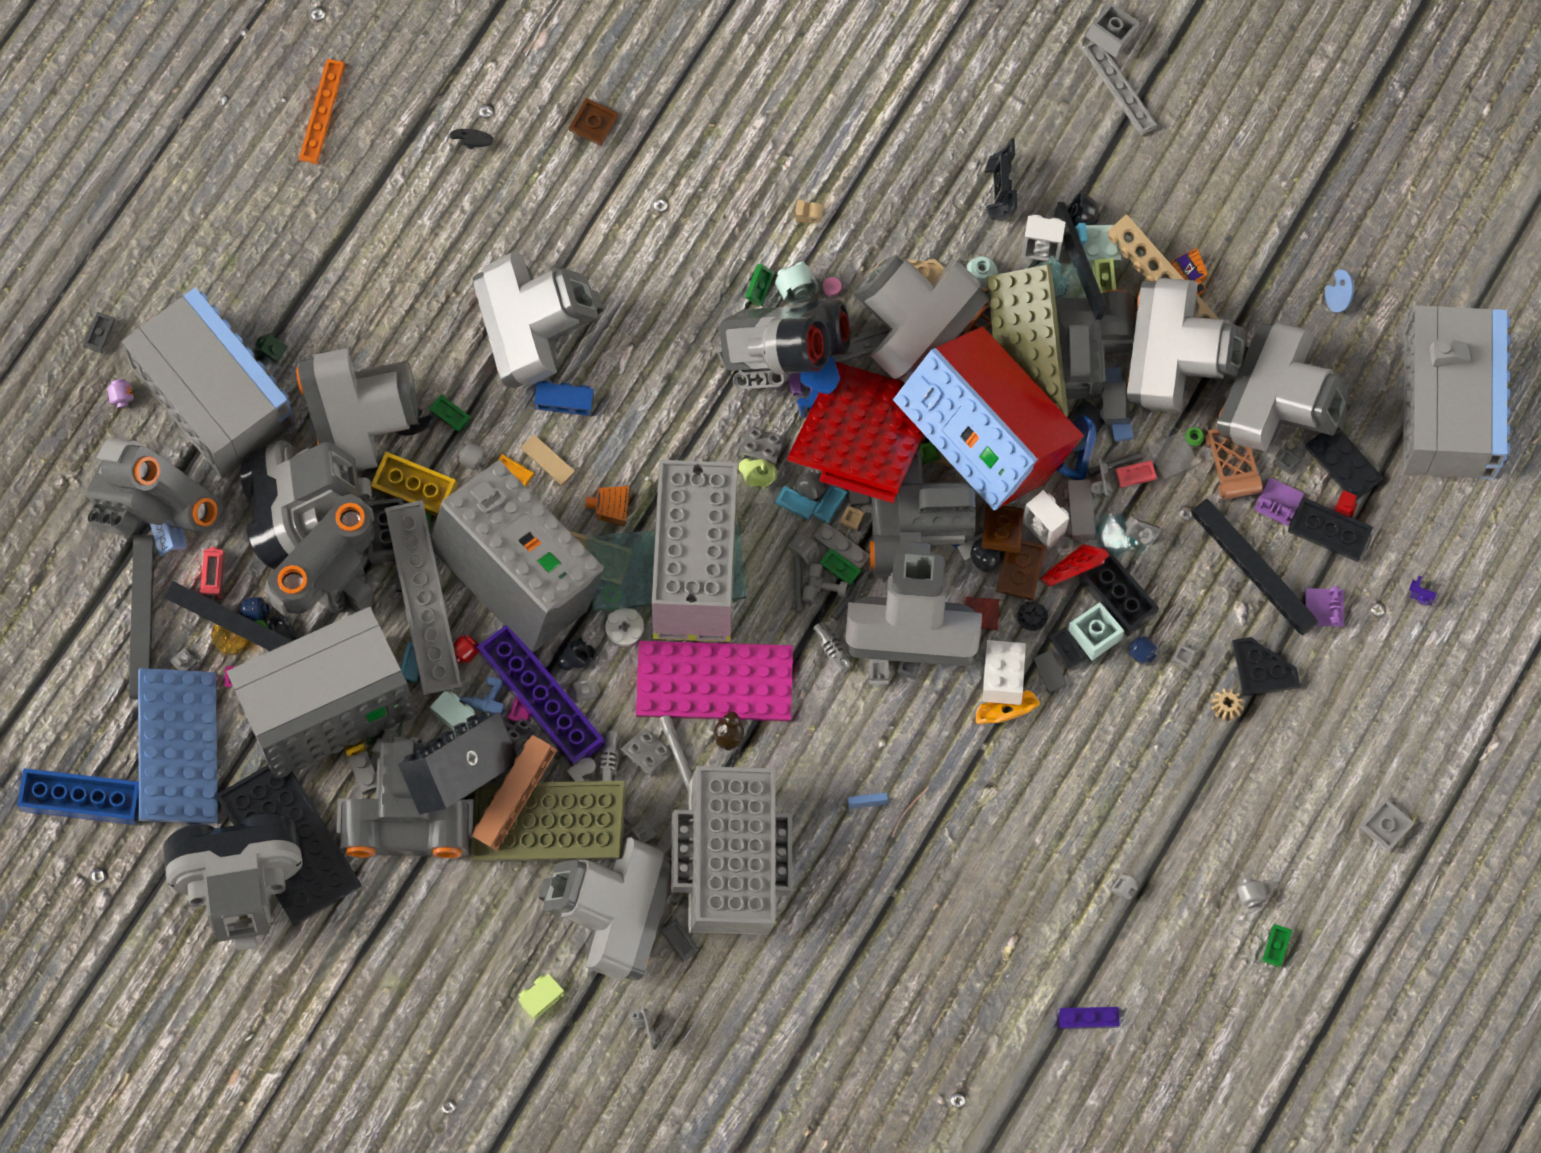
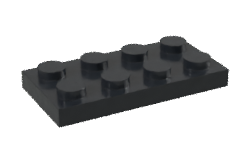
[1305,432,1384,502]
[1288,497,1373,562]

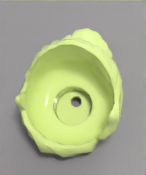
[738,458,777,490]

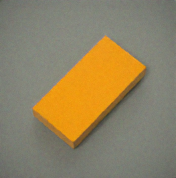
[498,454,534,487]

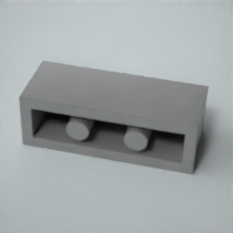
[1063,480,1096,541]

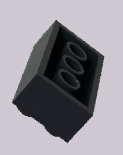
[1078,550,1159,637]

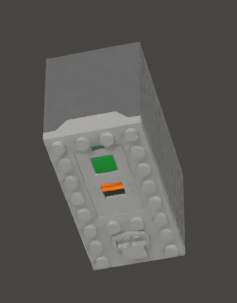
[431,460,604,653]

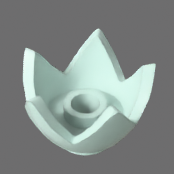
[967,256,998,288]

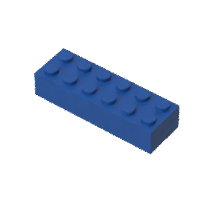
[17,768,139,825]

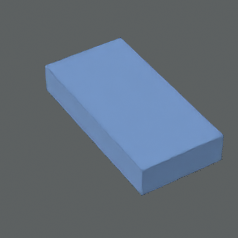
[848,793,888,809]

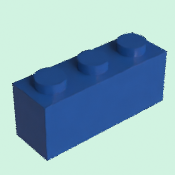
[534,381,594,416]

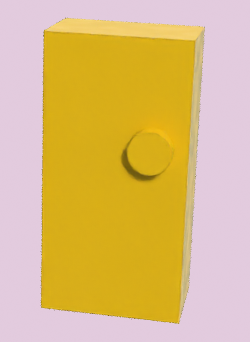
[371,452,458,516]

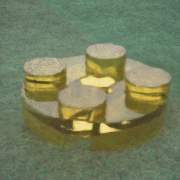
[211,624,250,655]

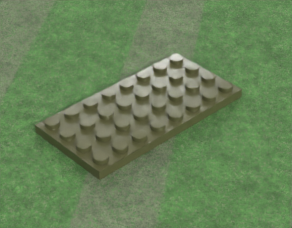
[986,265,1068,417]
[470,781,626,861]

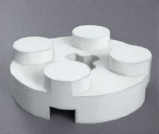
[605,608,644,647]

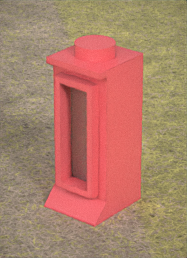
[200,547,225,599]

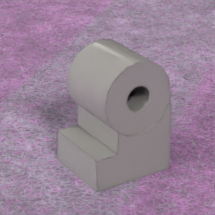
[567,758,596,782]

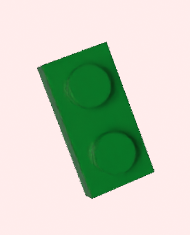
[745,264,775,306]
[429,394,471,433]
[819,548,862,586]
[1261,924,1292,968]

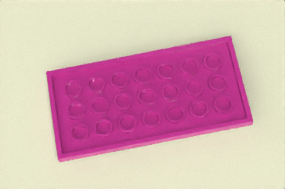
[636,641,793,722]

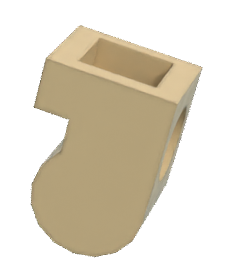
[795,199,824,223]

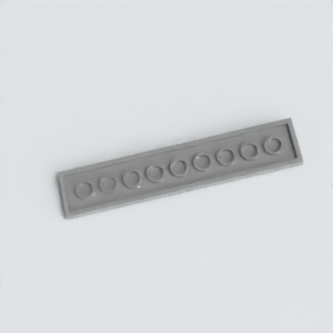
[385,500,462,696]

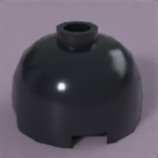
[1070,193,1100,227]

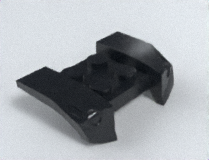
[984,138,1018,221]

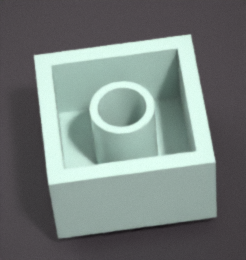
[1083,225,1121,269]
[1068,603,1124,660]

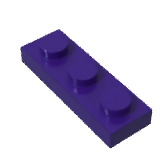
[1059,1007,1120,1029]

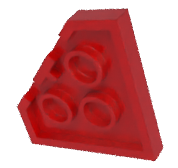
[1039,544,1109,586]

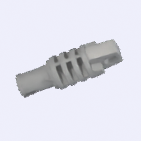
[813,622,850,672]
[599,731,619,781]

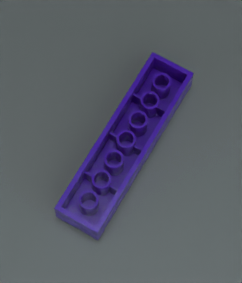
[477,625,605,766]

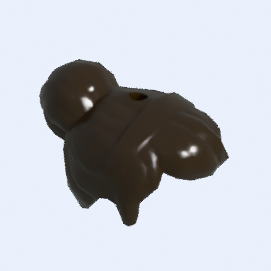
[713,711,744,751]

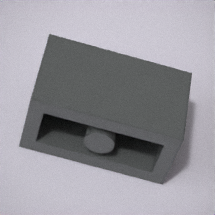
[1100,382,1129,425]

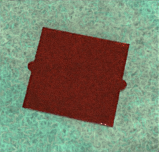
[965,597,1001,630]

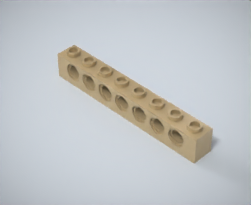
[1106,214,1219,319]

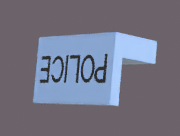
[150,523,187,556]

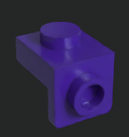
[1409,576,1437,606]

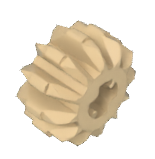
[1211,688,1244,721]

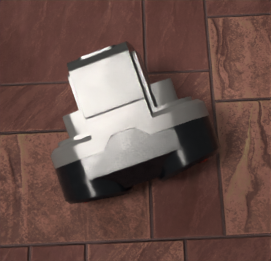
[719,300,850,389]
[240,440,372,570]
[163,813,302,951]

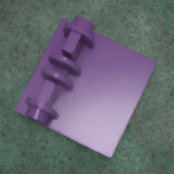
[1254,477,1304,526]
[1305,586,1344,627]

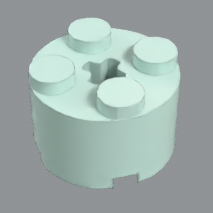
[775,262,819,305]

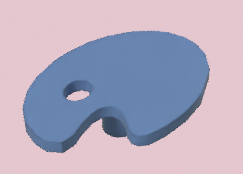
[1325,269,1354,313]

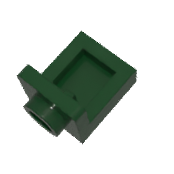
[254,334,288,363]

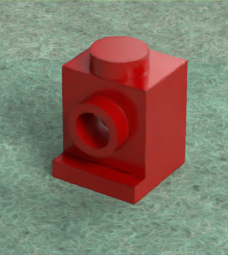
[1335,490,1358,518]

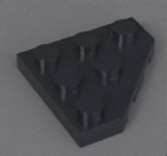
[1232,637,1300,697]

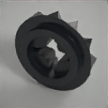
[1017,601,1048,631]

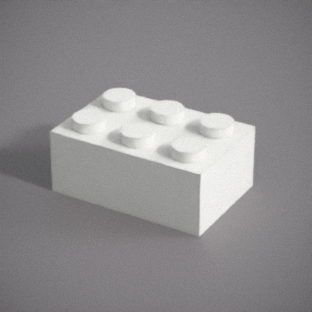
[1021,215,1065,263]
[1023,490,1069,550]
[982,640,1026,705]

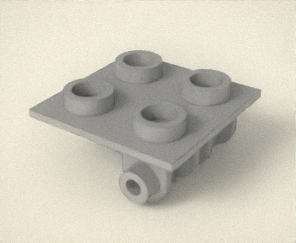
[739,426,785,466]
[1091,458,1112,497]
[621,728,673,777]
[629,1004,656,1050]

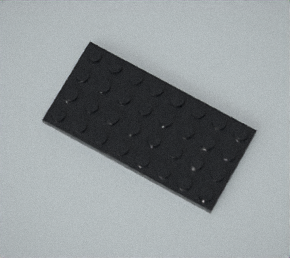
[216,765,362,926]

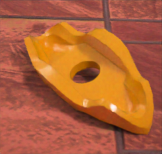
[976,690,1040,724]

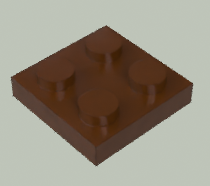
[569,98,619,147]

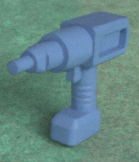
[459,676,505,717]

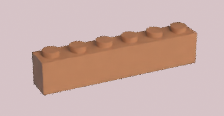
[472,735,557,851]

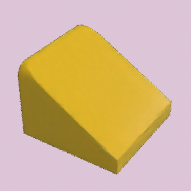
[344,740,366,757]

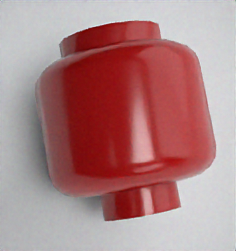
[453,635,479,664]

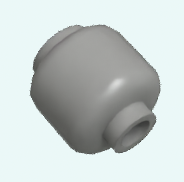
[457,442,487,470]
[1237,878,1265,908]

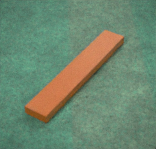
[299,58,345,165]

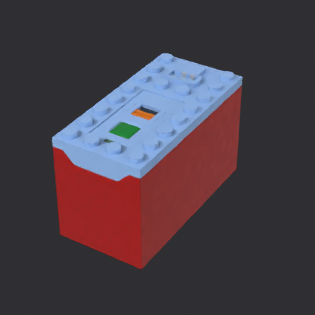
[893,326,1084,510]

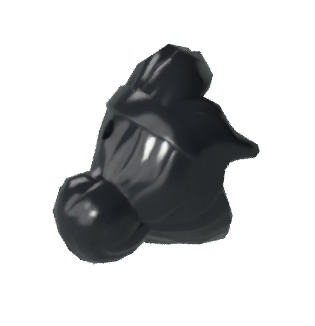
[970,538,1000,573]
[558,637,598,671]

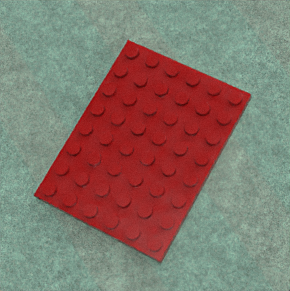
[787,362,924,494]

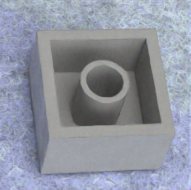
[1085,2,1140,57]

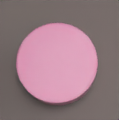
[823,277,841,297]

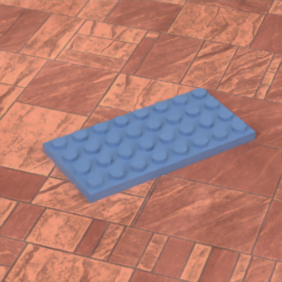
[138,668,218,824]

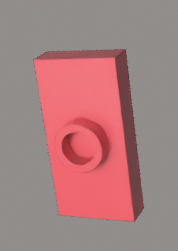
[1115,460,1157,488]

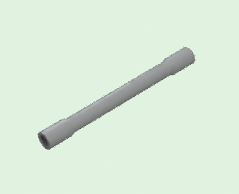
[659,715,692,794]

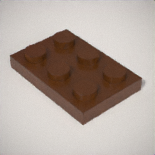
[981,503,1024,553]
[996,539,1046,601]

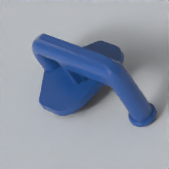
[797,356,840,418]
[1056,415,1096,480]

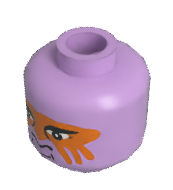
[107,379,134,408]

